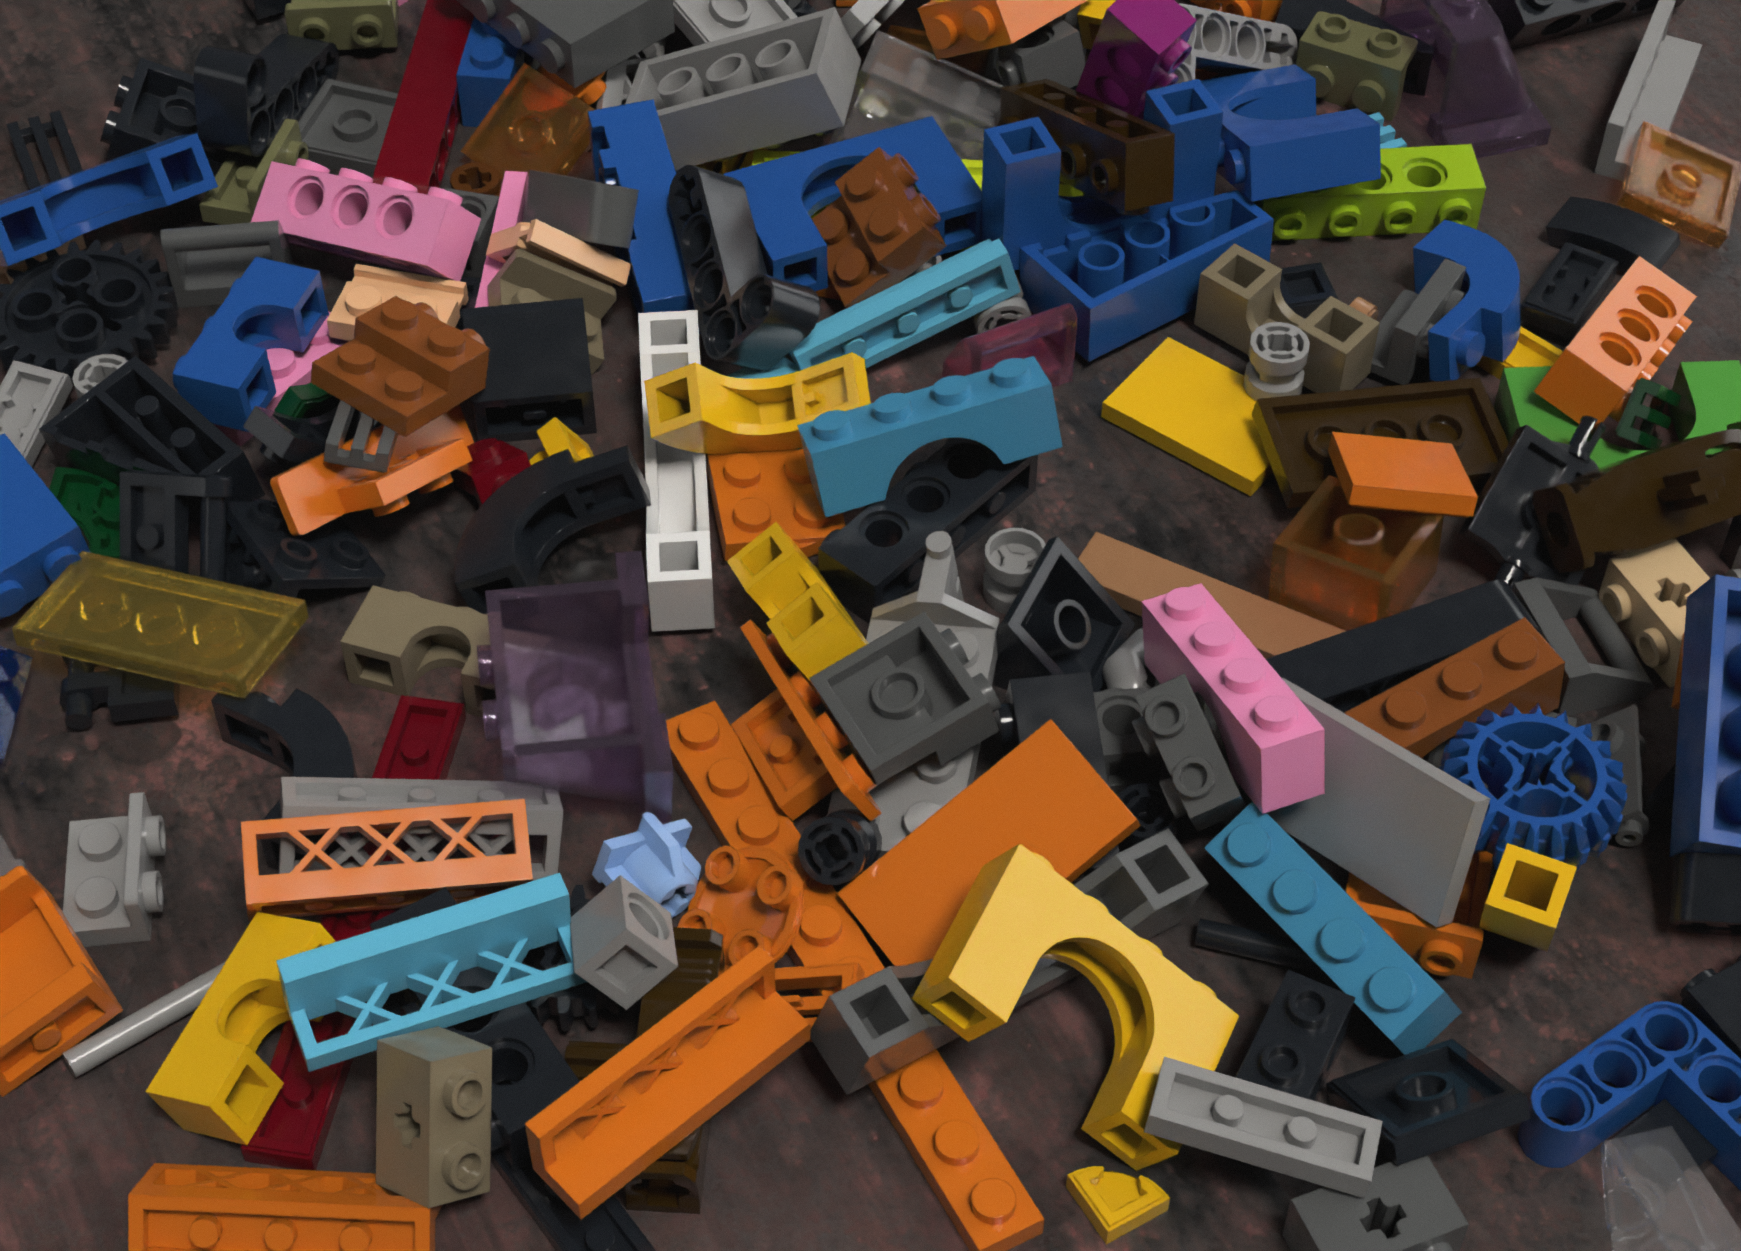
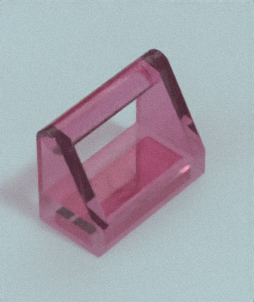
[942,303,1077,388]

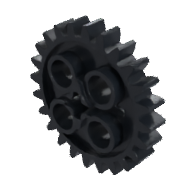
[0,240,179,384]

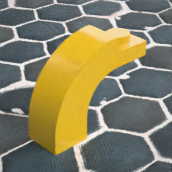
[644,352,871,455]
[1479,791,1577,952]

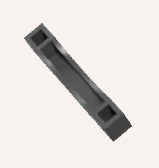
[810,828,1209,1095]

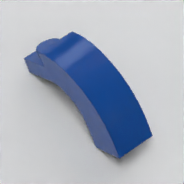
[1413,219,1521,382]

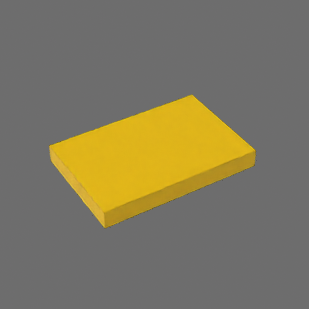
[1101,337,1273,496]

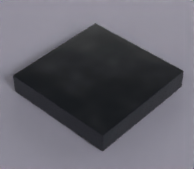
[1326,1039,1530,1166]

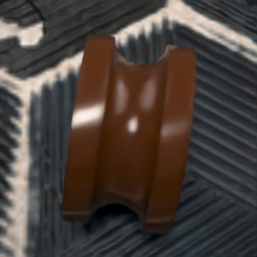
[450,162,501,196]

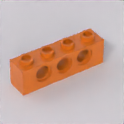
[1534,256,1697,424]

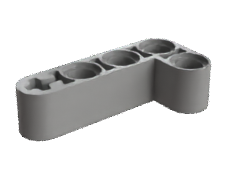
[1174,3,1299,84]

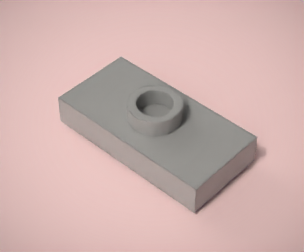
[0,360,73,467]

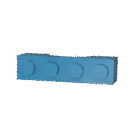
[797,356,1063,517]
[1204,802,1462,1055]

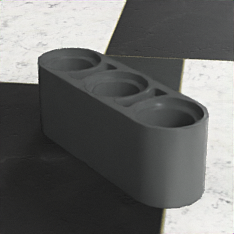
[522,170,639,248]

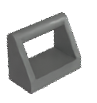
[161,220,293,308]
[1512,577,1654,716]

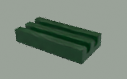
[1616,378,1682,449]

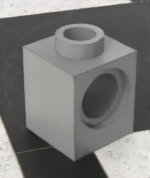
[570,875,678,1010]

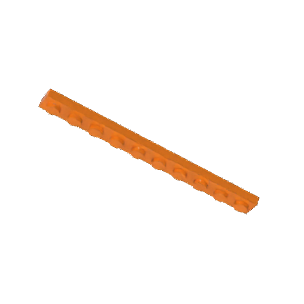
[656,700,1044,1251]

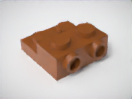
[812,147,947,308]
[311,296,490,437]

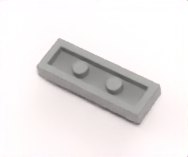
[1144,1056,1383,1198]

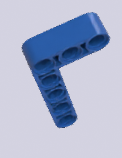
[1517,1001,1741,1191]

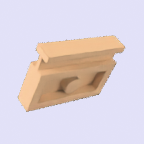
[486,219,631,287]
[327,264,469,341]

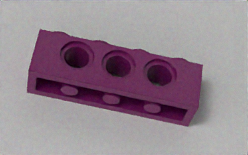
[1075,0,1197,119]

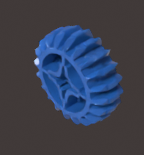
[1439,702,1627,871]

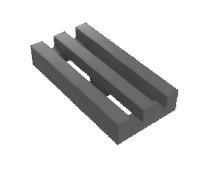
[324,400,398,473]

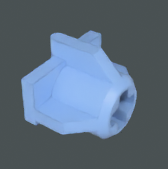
[592,812,701,918]

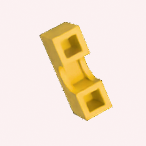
[727,522,869,681]
[145,912,336,1145]

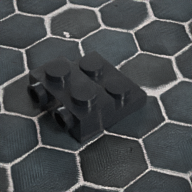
[100,57,228,177]

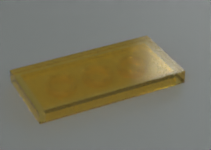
[12,551,309,699]

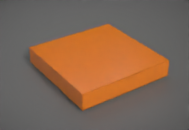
[1328,432,1478,518]

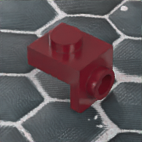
[450,438,531,507]

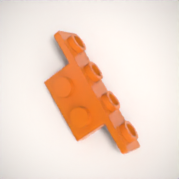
[270,405,474,536]
[731,619,882,822]

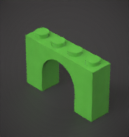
[1494,360,1741,468]

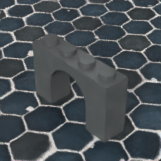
[455,0,675,88]

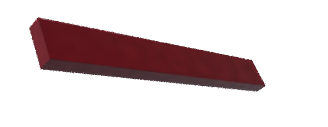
[241,695,467,1170]

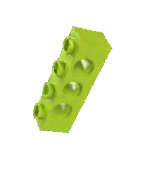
[1253,144,1486,241]

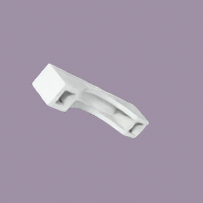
[638,310,715,632]

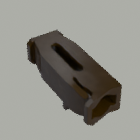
[1532,421,1741,573]
[565,927,725,1214]

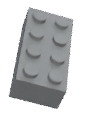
[625,7,861,173]

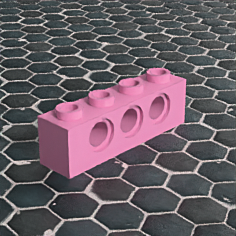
[251,158,481,281]

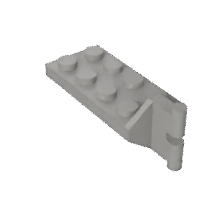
[827,531,1000,860]

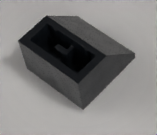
[462,298,597,442]

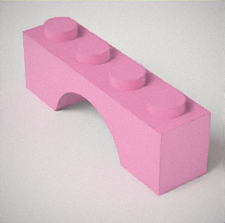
[1142,583,1325,814]

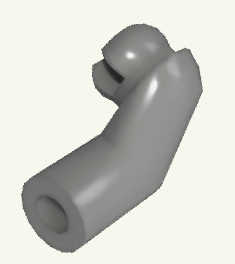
[1102,628,1152,689]

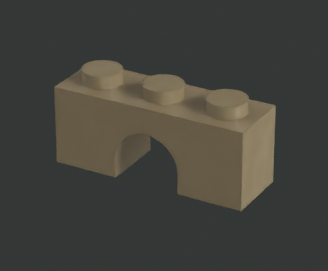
[1194,243,1380,393]
[340,585,556,730]

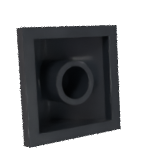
[995,536,1135,692]

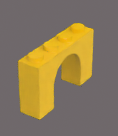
[912,843,1239,1171]

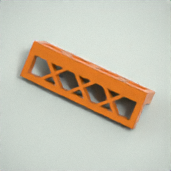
[241,799,533,921]
[525,945,811,1220]
[128,1163,442,1251]

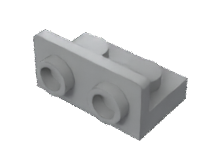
[63,792,166,947]

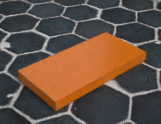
[837,719,1141,966]

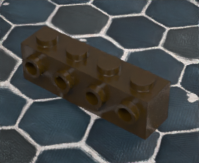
[997,79,1175,215]

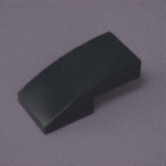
[1546,197,1680,272]

